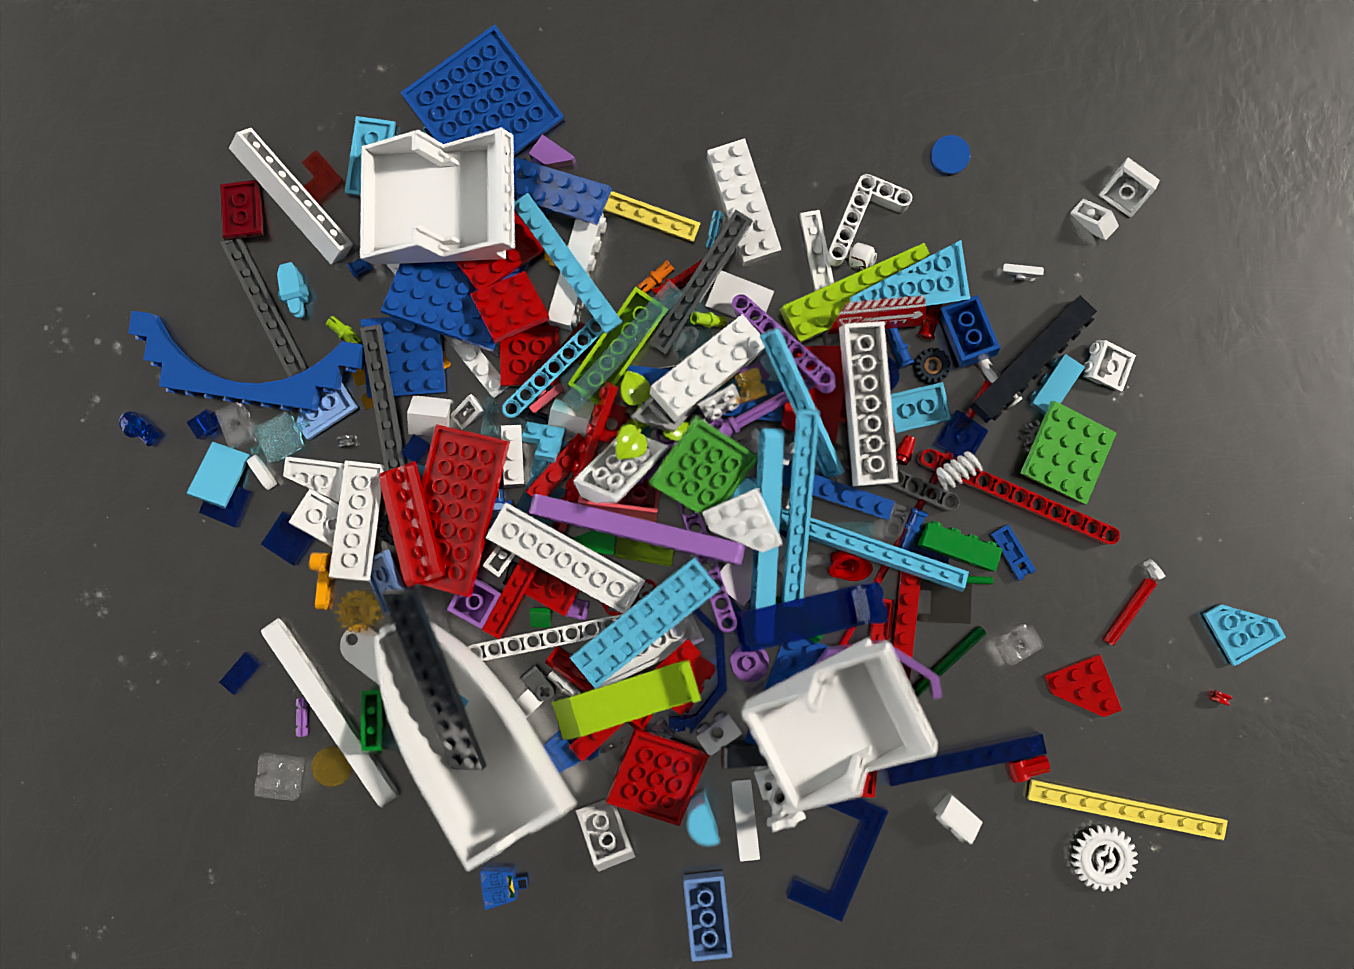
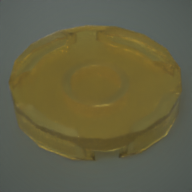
[311,746,352,787]

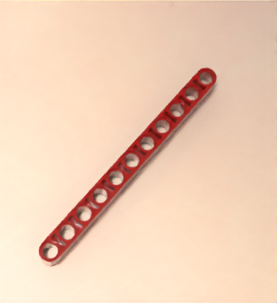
[917,449,1120,545]

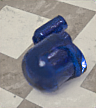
[119,411,159,446]

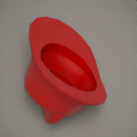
[829,550,873,581]

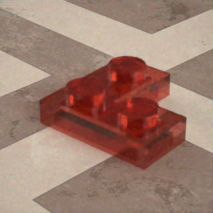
[302,150,343,203]

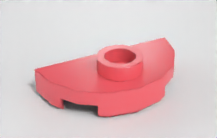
[529,383,564,413]

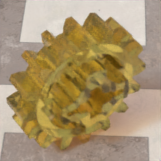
[335,589,380,633]

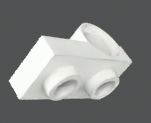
[515,688,543,718]

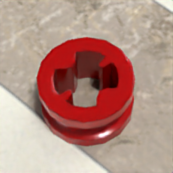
[1212,690,1233,706]

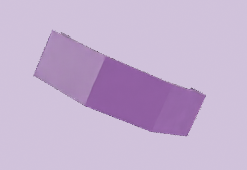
[813,639,942,699]

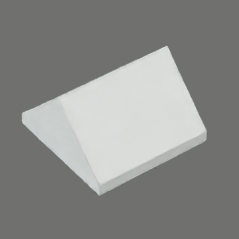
[548,393,595,439]
[407,395,452,437]

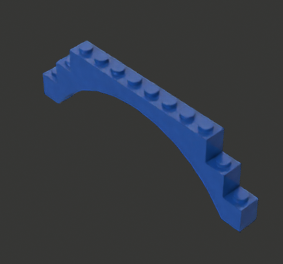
[128,311,365,414]

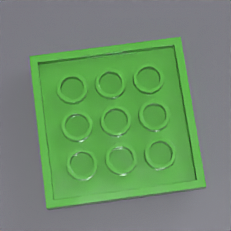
[1020,401,1117,505]
[649,416,758,516]

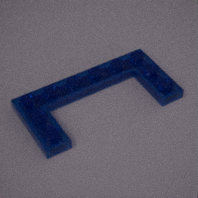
[787,797,889,922]

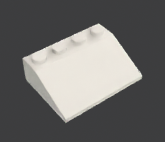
[573,437,669,503]

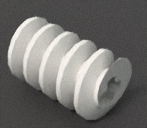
[936,451,983,492]

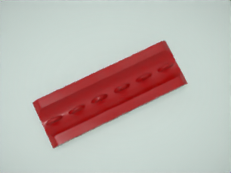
[379,461,444,587]

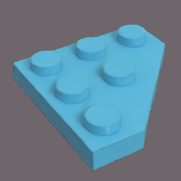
[1203,604,1286,666]

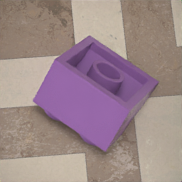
[447,578,501,629]

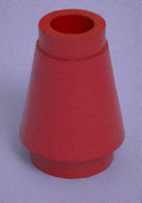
[895,435,916,465]

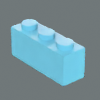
[1028,354,1085,416]

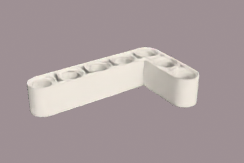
[827,174,912,266]

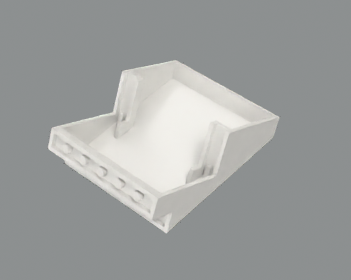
[360,128,514,265]
[742,637,938,812]

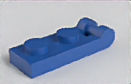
[990,524,1036,581]

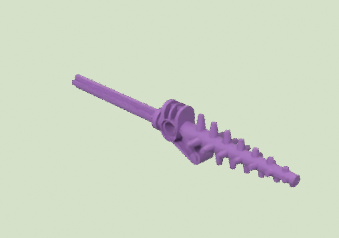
[635,367,831,484]

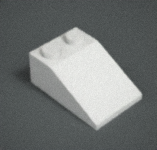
[576,799,635,872]

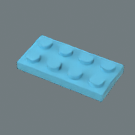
[345,116,396,196]

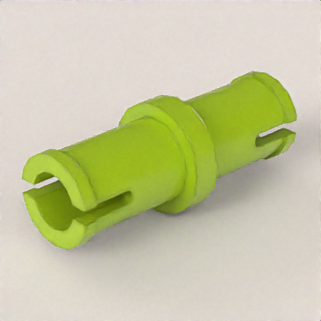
[690,311,727,328]
[326,316,362,345]

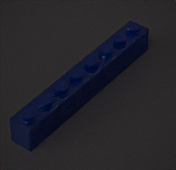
[884,731,1047,787]

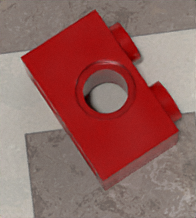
[599,403,630,444]

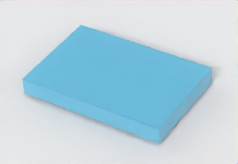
[890,382,952,434]
[187,441,250,508]

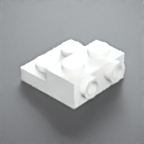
[1083,340,1136,392]

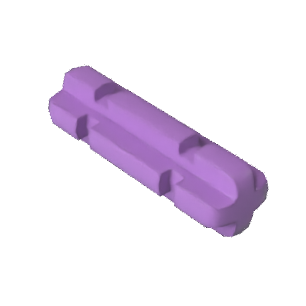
[296,697,308,737]

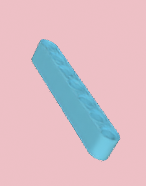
[502,318,604,418]

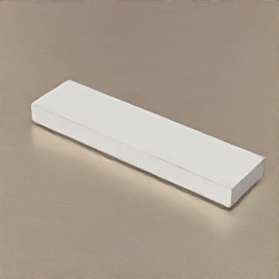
[731,779,760,862]

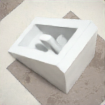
[451,394,487,430]

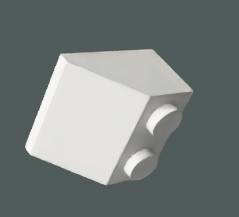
[1099,158,1160,218]

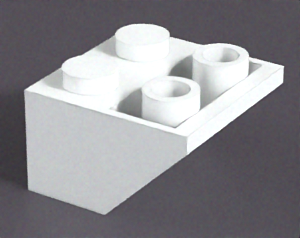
[933,792,982,844]

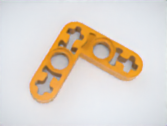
[309,552,332,610]

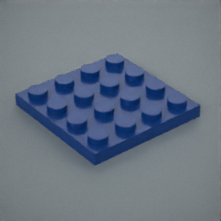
[360,317,446,398]

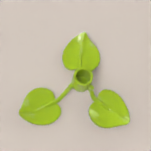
[616,371,691,459]

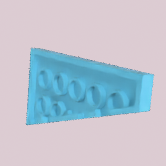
[850,240,970,306]

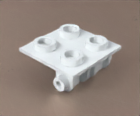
[698,384,743,422]

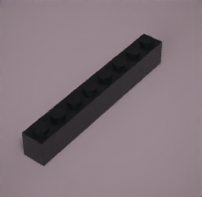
[969,295,1097,423]

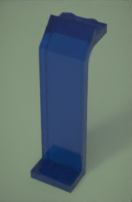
[734,581,888,652]

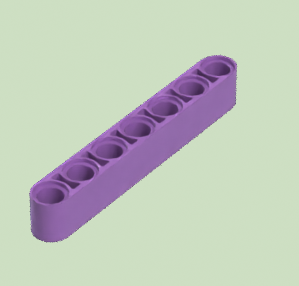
[732,294,835,393]

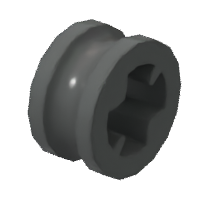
[335,435,355,448]

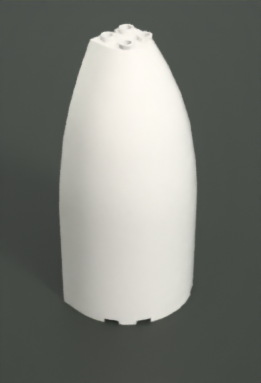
[374,621,577,871]

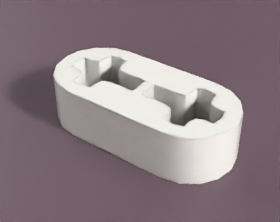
[247,454,277,490]

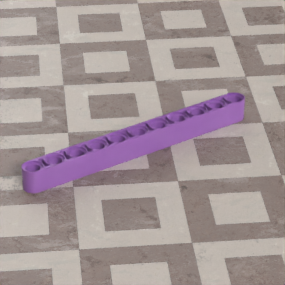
[656,428,737,633]
[528,494,746,566]

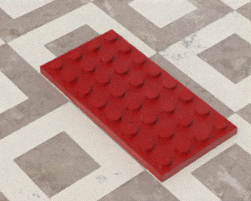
[399,424,510,597]

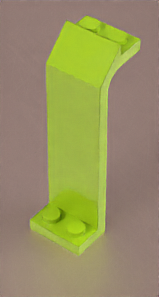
[552,659,701,740]

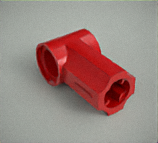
[1007,754,1051,783]

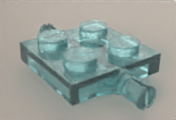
[250,411,310,464]

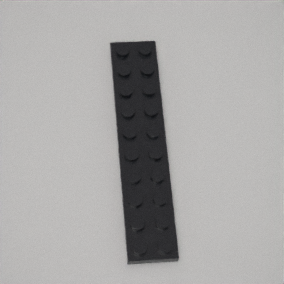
[381,588,487,770]

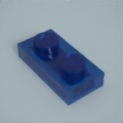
[219,652,262,695]

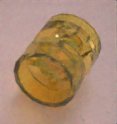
[734,368,767,403]

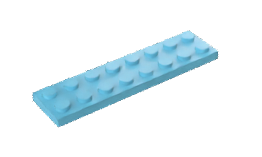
[570,557,720,689]

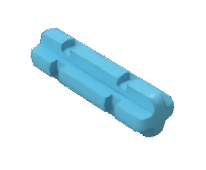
[706,211,723,249]

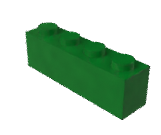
[917,521,1003,572]

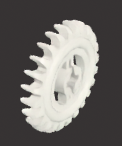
[1071,825,1138,892]

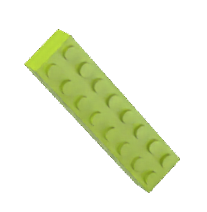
[779,243,931,344]

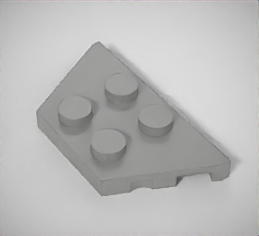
[632,396,699,432]

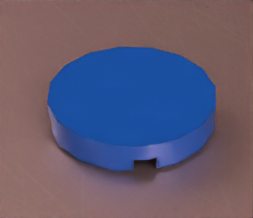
[931,135,971,175]

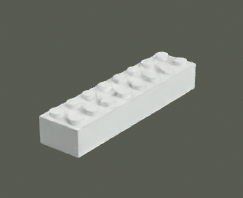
[839,321,898,486]

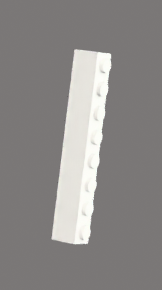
[229,128,353,264]

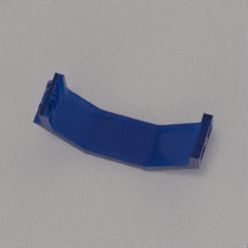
[669,607,727,735]

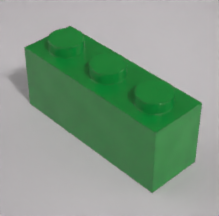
[361,690,383,755]

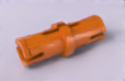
[637,260,674,294]

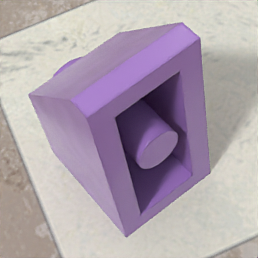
[529,135,576,169]

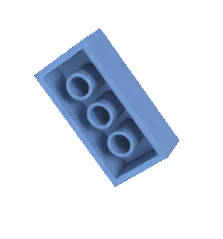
[683,871,732,962]

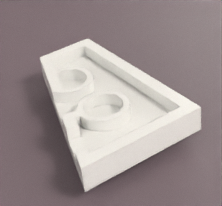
[283,457,344,502]

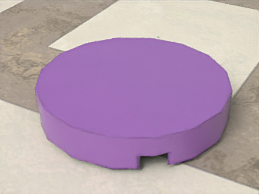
[730,643,769,682]

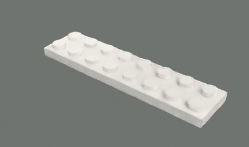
[486,503,645,614]

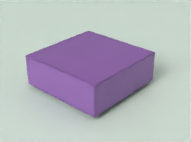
[566,598,590,621]

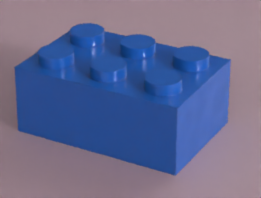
[939,295,1000,368]

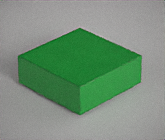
[530,608,551,628]

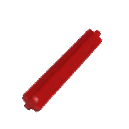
[1104,578,1157,646]

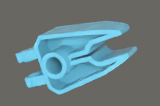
[277,262,309,319]

